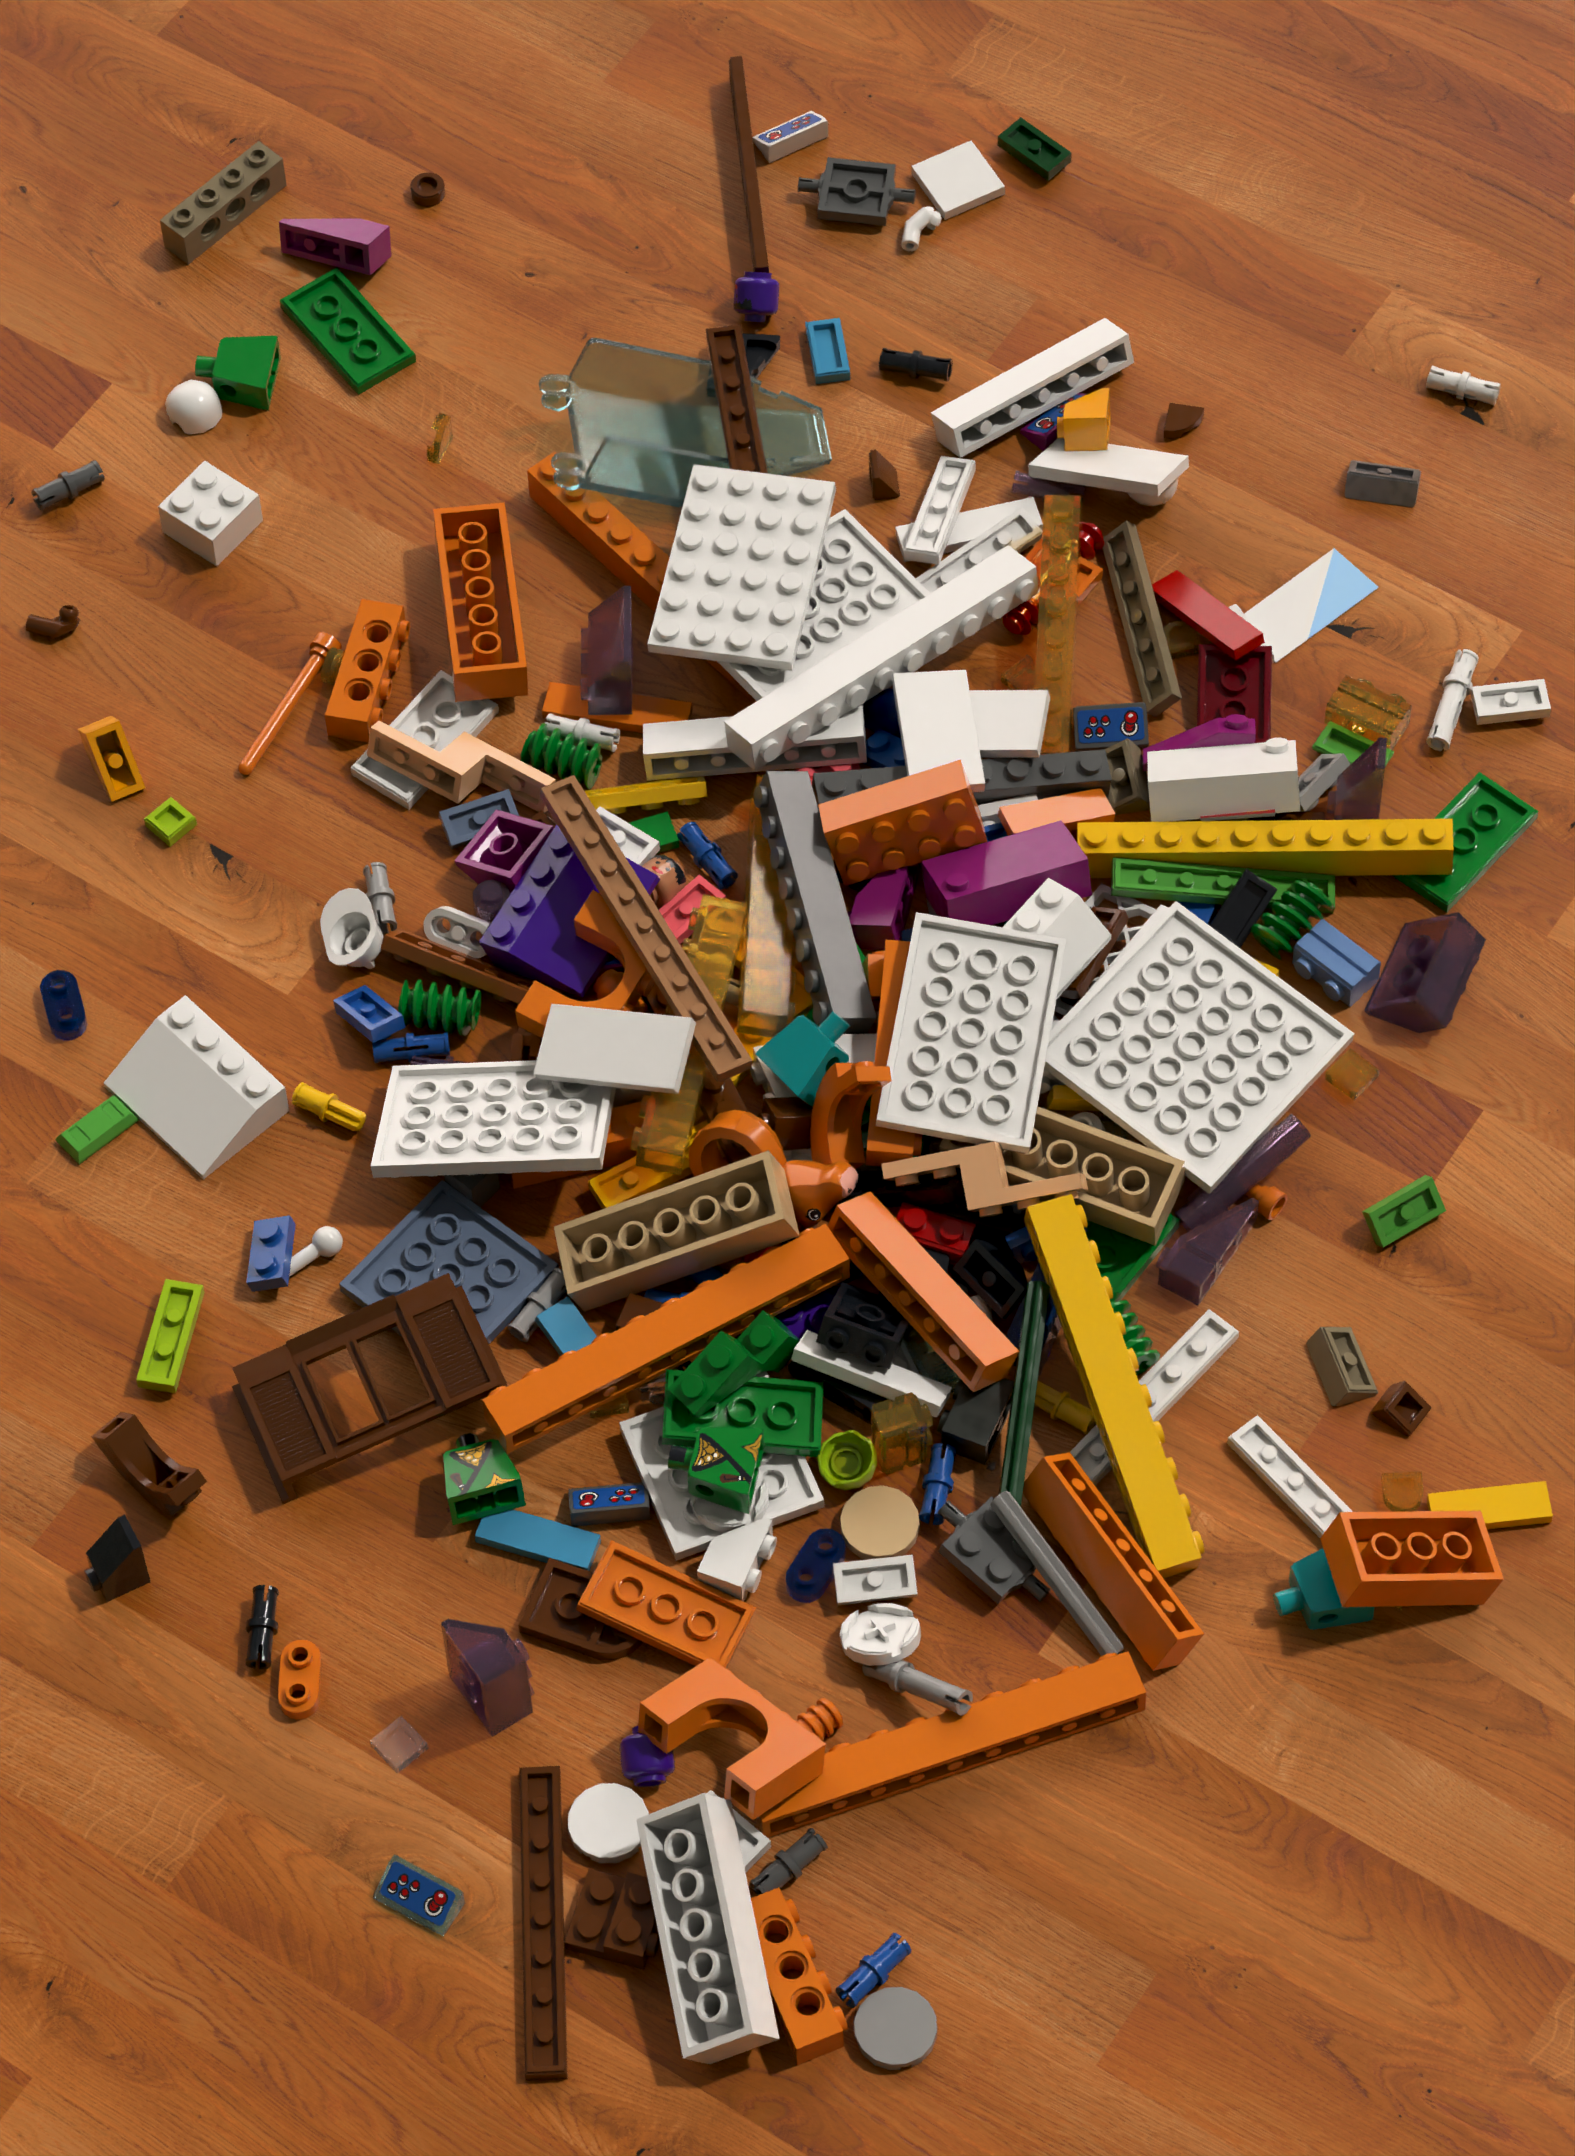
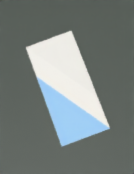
[1244,548,1379,663]

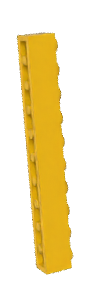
[1077,819,1454,878]
[1024,1194,1205,1578]

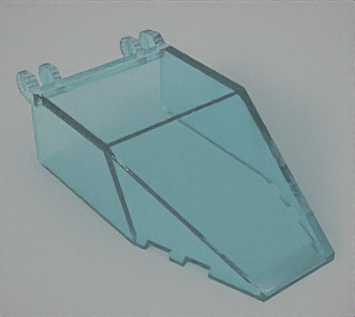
[539,337,832,507]

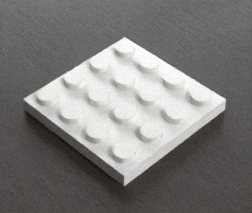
[619,1371,824,1561]

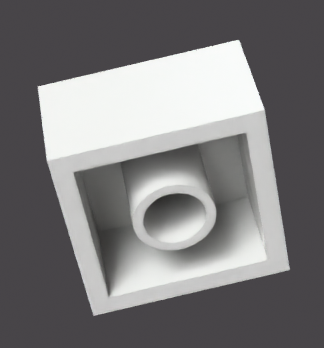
[158,461,263,566]

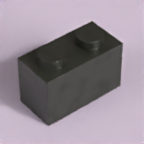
[937,1378,1014,1465]

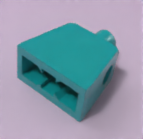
[755,1011,850,1107]
[1273,1548,1375,1630]

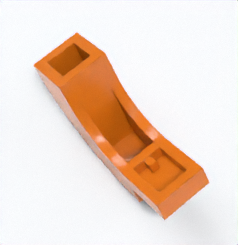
[810,1061,892,1169]

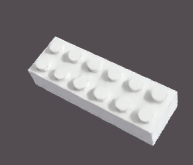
[636,1793,779,2064]

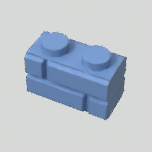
[1292,919,1381,1007]

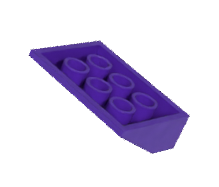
[479,825,660,998]

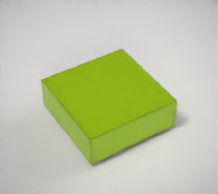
[144,797,197,847]

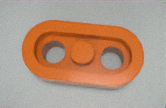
[278,1640,322,1720]

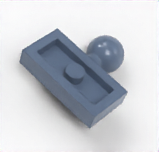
[439,789,519,849]

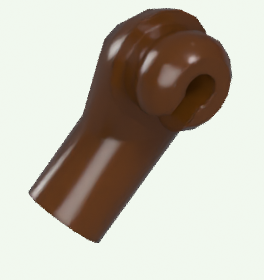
[26,605,80,638]

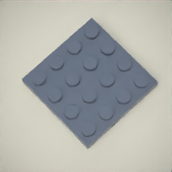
[339,1180,559,1344]

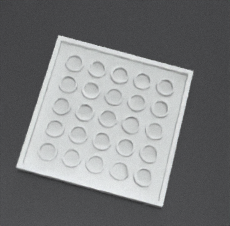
[1044,901,1355,1194]

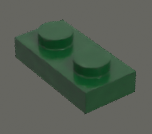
[997,117,1072,181]

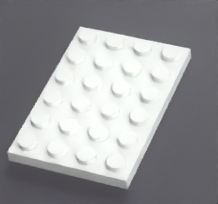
[647,464,836,671]
[718,509,930,701]
[876,912,1067,1154]
[371,1060,616,1178]

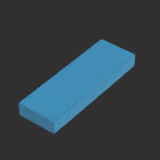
[475,1509,601,1571]

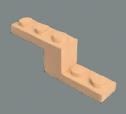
[367,721,556,813]
[881,1142,1088,1218]

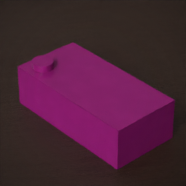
[921,820,1092,925]

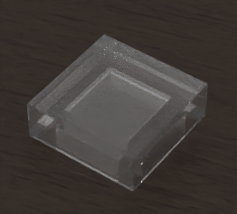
[370,1716,428,1774]

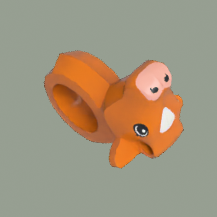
[689,1110,858,1234]

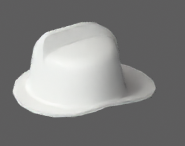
[320,888,384,969]

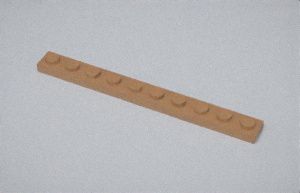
[540,775,752,1083]

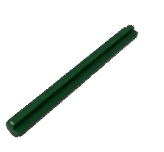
[999,1281,1050,1506]

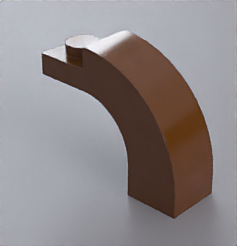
[91,1412,207,1516]

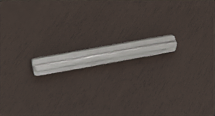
[990,1491,1124,1656]

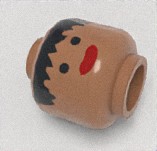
[642,855,686,910]

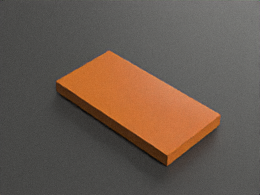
[576,1540,756,1668]

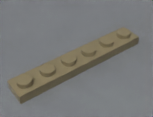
[1103,521,1182,717]

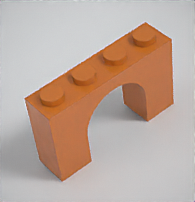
[515,890,655,1038]
[638,1658,826,1820]

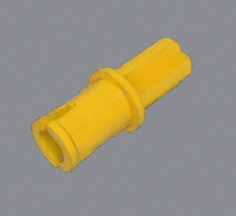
[292,1082,366,1131]
[1034,1381,1096,1435]

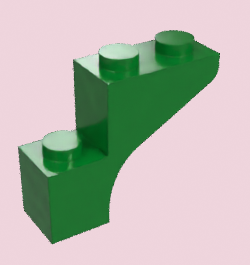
[668,1310,800,1416]

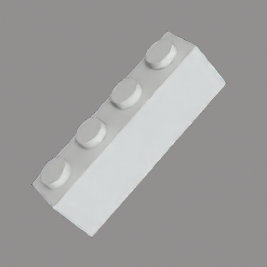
[1002,878,1112,1000]

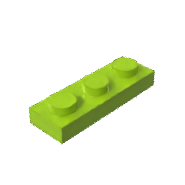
[136,1279,205,1393]

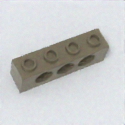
[160,141,287,265]

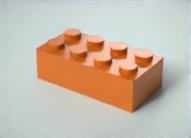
[818,760,987,886]
[1320,1511,1504,1607]

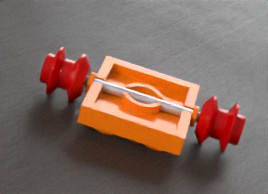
[1002,522,1104,635]

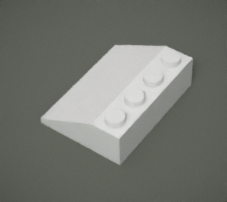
[104,995,289,1180]

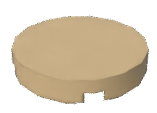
[840,1485,920,1560]

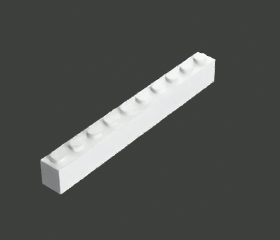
[724,545,1038,771]

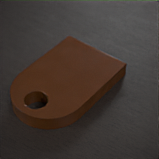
[519,1558,643,1660]

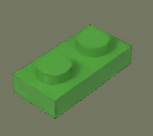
[1362,1175,1446,1247]

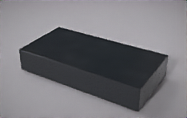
[1209,869,1278,948]

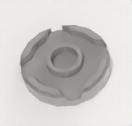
[854,1987,937,2070]

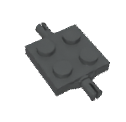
[798,157,916,226]
[938,1496,1051,1604]

